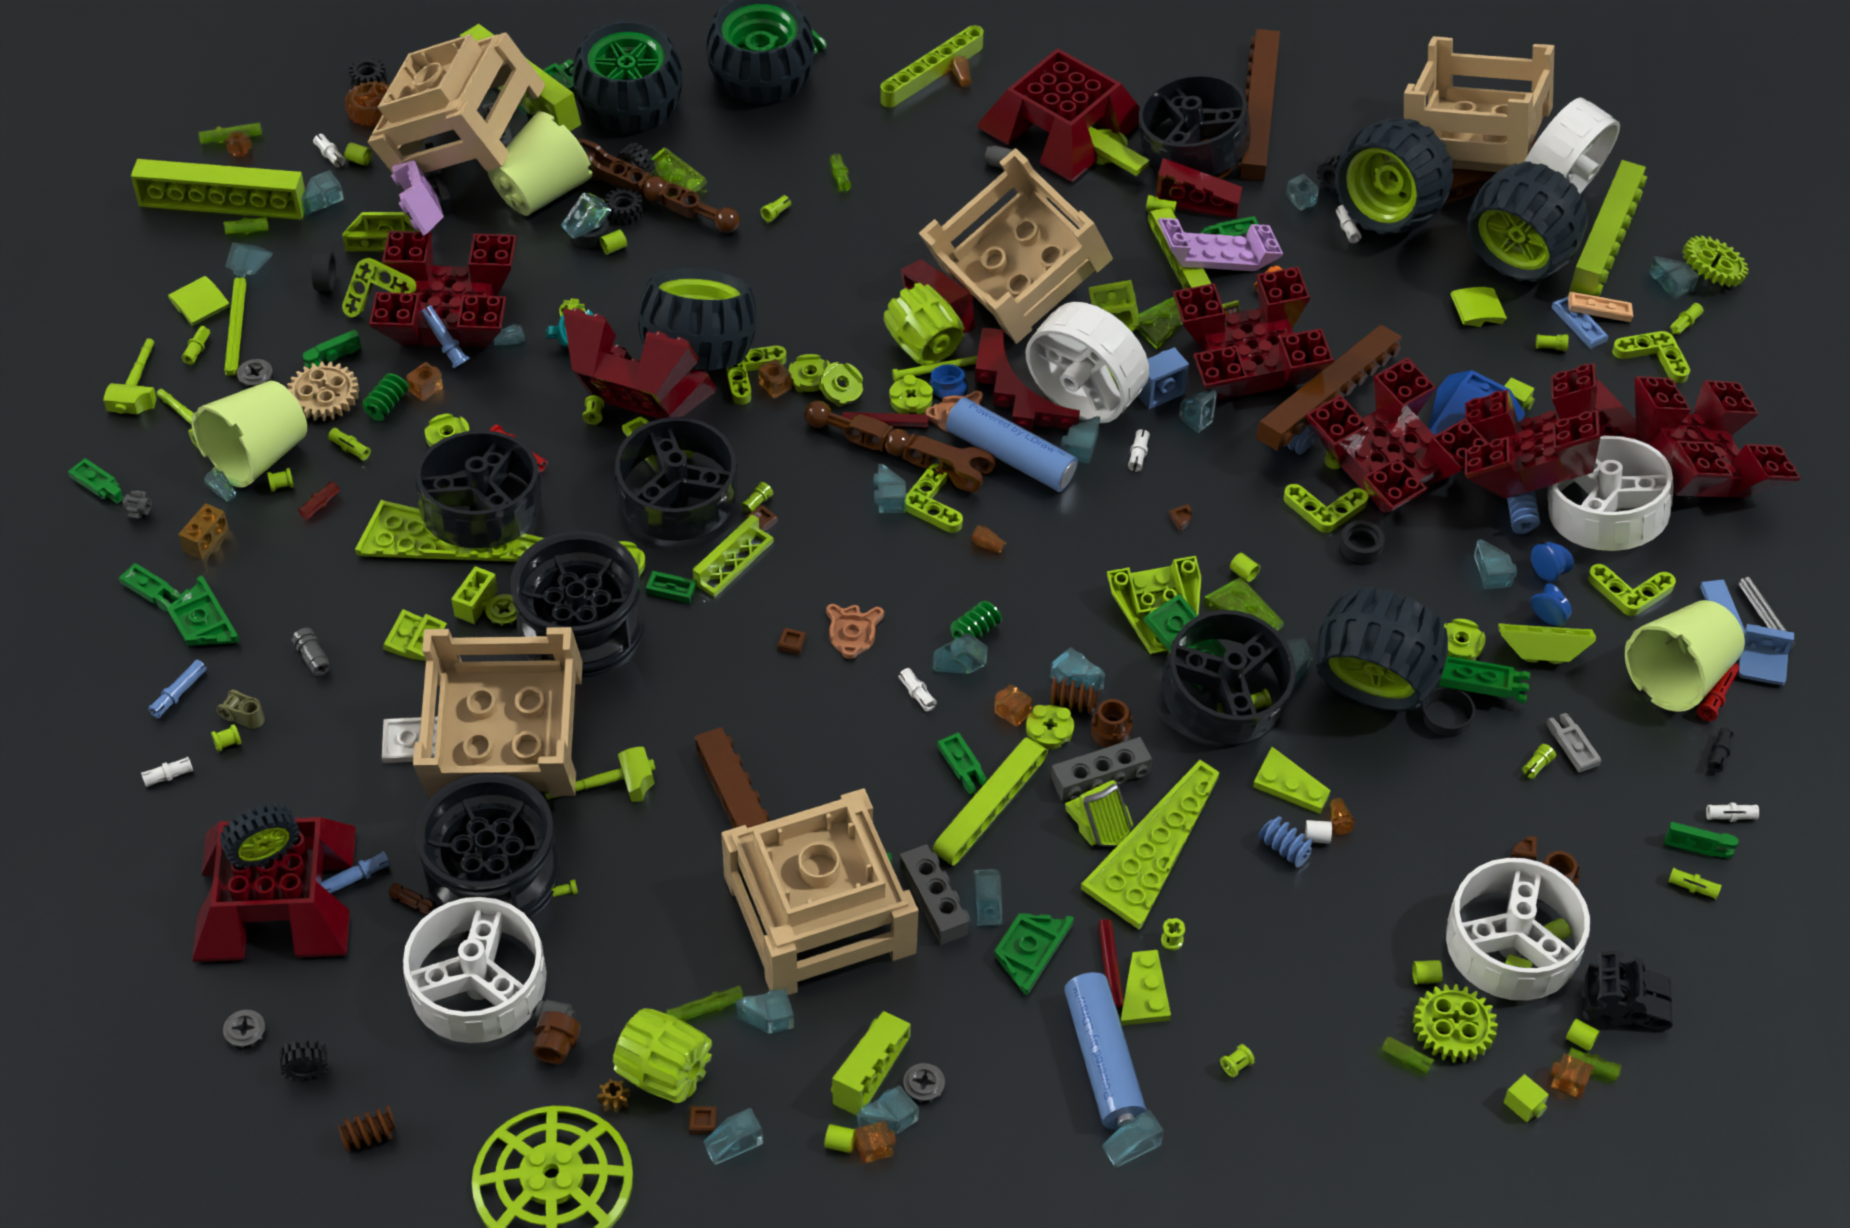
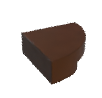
[1169,504,1192,531]
[1511,836,1537,861]

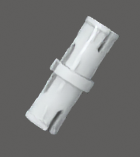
[313,134,345,168]
[1336,205,1361,243]
[1128,430,1150,472]
[898,668,937,711]
[141,757,193,787]
[1706,803,1759,822]

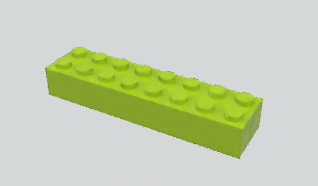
[460,24,581,131]
[131,159,308,220]
[1568,160,1647,297]

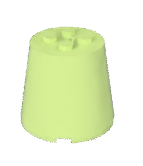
[487,112,592,216]
[192,381,307,488]
[1625,600,1745,712]

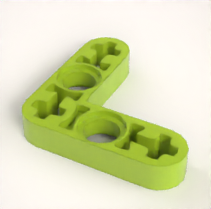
[342,258,416,317]
[1612,331,1690,383]
[725,346,786,405]
[904,464,963,533]
[1283,484,1368,533]
[1588,564,1676,616]

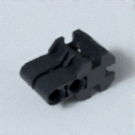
[1585,951,1673,1031]

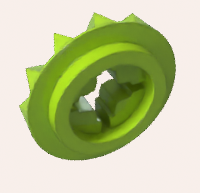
[485,594,518,626]

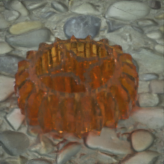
[345,80,391,127]

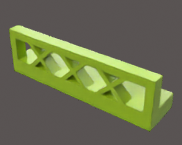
[693,515,774,597]

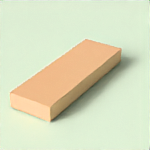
[1568,292,1633,322]

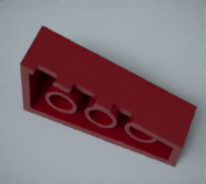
[1156,158,1242,219]
[901,259,976,334]
[1595,380,1643,442]

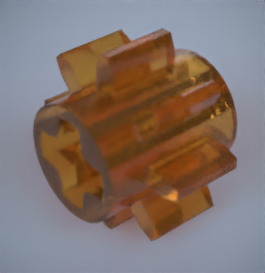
[225,131,252,156]

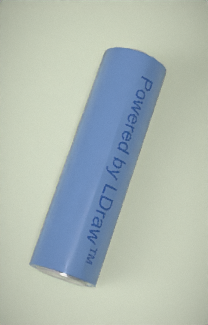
[946,397,1078,492]
[1064,972,1147,1129]

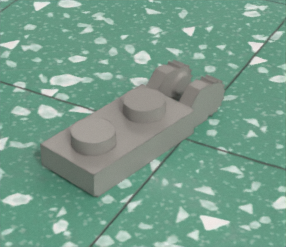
[1546,713,1602,773]

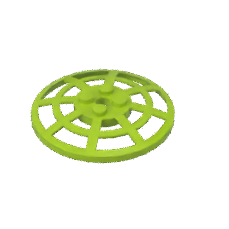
[472,1106,633,1228]

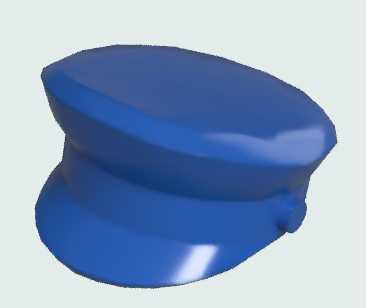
[929,364,968,398]
[1530,542,1574,582]
[1530,583,1572,627]

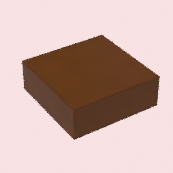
[746,505,778,532]
[777,627,807,655]
[689,1106,717,1134]

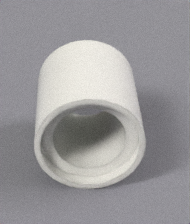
[1305,820,1332,844]

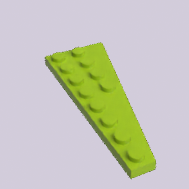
[355,500,543,562]
[1081,760,1219,929]

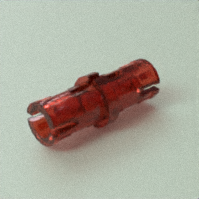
[297,481,340,520]

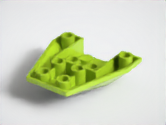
[1106,556,1201,655]

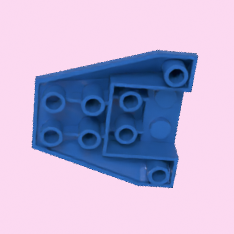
[1428,370,1525,435]

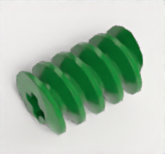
[362,374,409,421]
[950,601,1002,649]

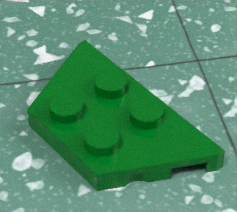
[167,576,240,646]
[994,913,1074,995]

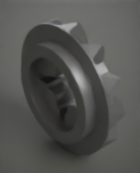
[237,359,273,387]
[223,1010,266,1049]
[903,1063,945,1103]

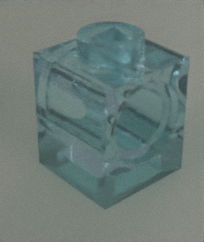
[1285,174,1319,210]

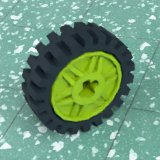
[220,803,300,868]

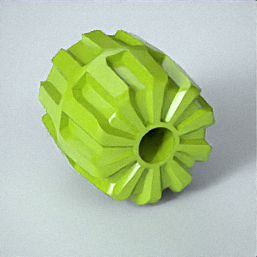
[883,283,965,366]
[613,1008,712,1103]

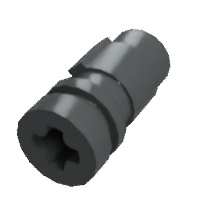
[291,628,330,676]

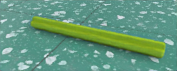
[224,277,246,376]

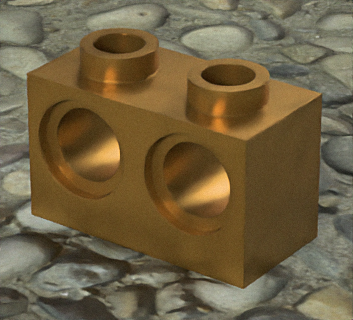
[178,503,229,560]

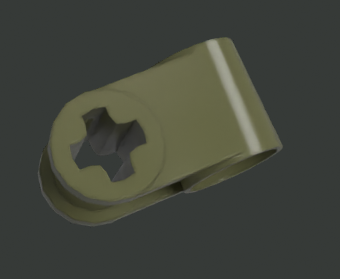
[216,689,265,729]

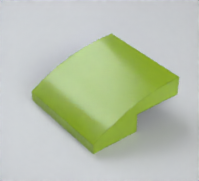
[168,276,229,326]
[1450,287,1507,327]
[383,609,447,661]

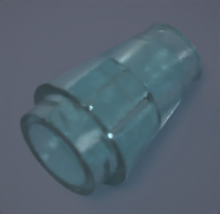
[493,323,526,346]
[204,469,236,502]

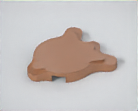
[925,390,983,432]
[826,604,884,659]

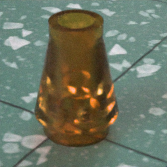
[950,56,972,87]
[970,525,1006,553]
[1330,798,1355,835]

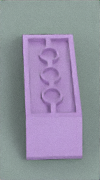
[391,160,444,236]
[1158,218,1283,271]

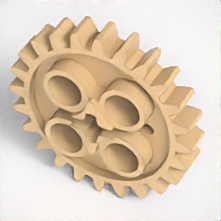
[287,362,360,421]

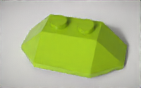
[342,212,421,251]
[1498,623,1596,664]

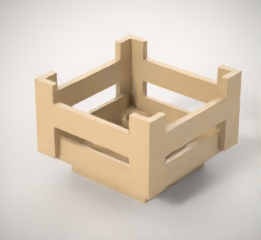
[368,32,545,174]
[1404,36,1555,172]
[919,148,1113,344]
[413,627,583,797]
[722,788,918,1000]

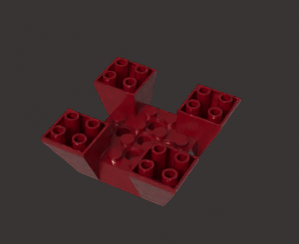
[977,48,1140,182]
[369,231,517,348]
[1173,266,1334,400]
[563,308,716,419]
[1306,357,1488,513]
[1465,363,1600,499]
[1634,376,1801,498]
[192,817,356,962]

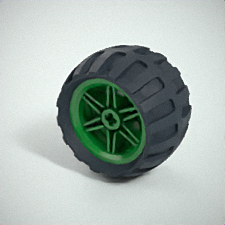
[706,0,814,105]
[573,20,682,133]

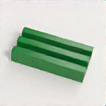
[646,571,697,604]

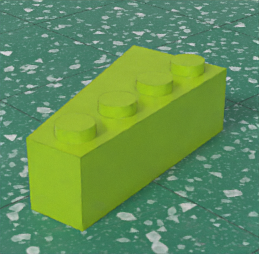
[831,1011,911,1117]

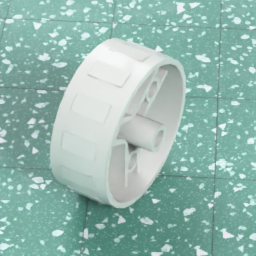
[1525,97,1620,194]
[1026,302,1149,423]
[1547,436,1673,551]
[1446,858,1590,1000]
[403,897,547,1043]

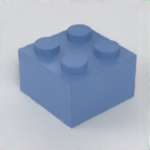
[1138,347,1189,409]

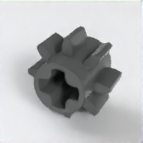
[123,490,151,519]

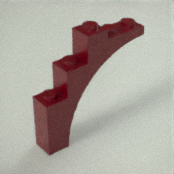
[975,327,1080,432]

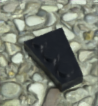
[424,142,453,215]

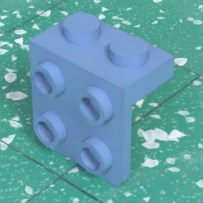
[1738,624,1794,685]

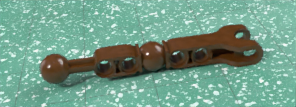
[578,139,740,234]
[804,401,996,492]

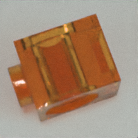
[758,359,792,398]
[406,362,443,401]
[994,684,1032,727]
[1550,1054,1594,1099]
[855,1121,896,1164]

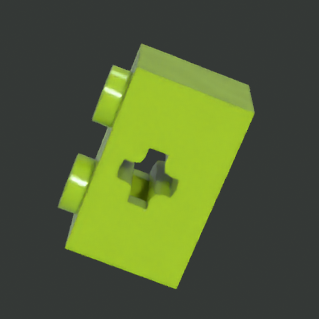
[451,566,498,624]

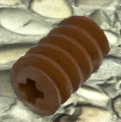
[1049,676,1101,715]
[337,1105,397,1152]

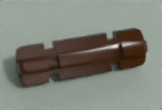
[388,883,435,914]

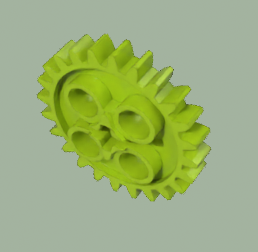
[1682,235,1749,287]
[1412,984,1498,1063]

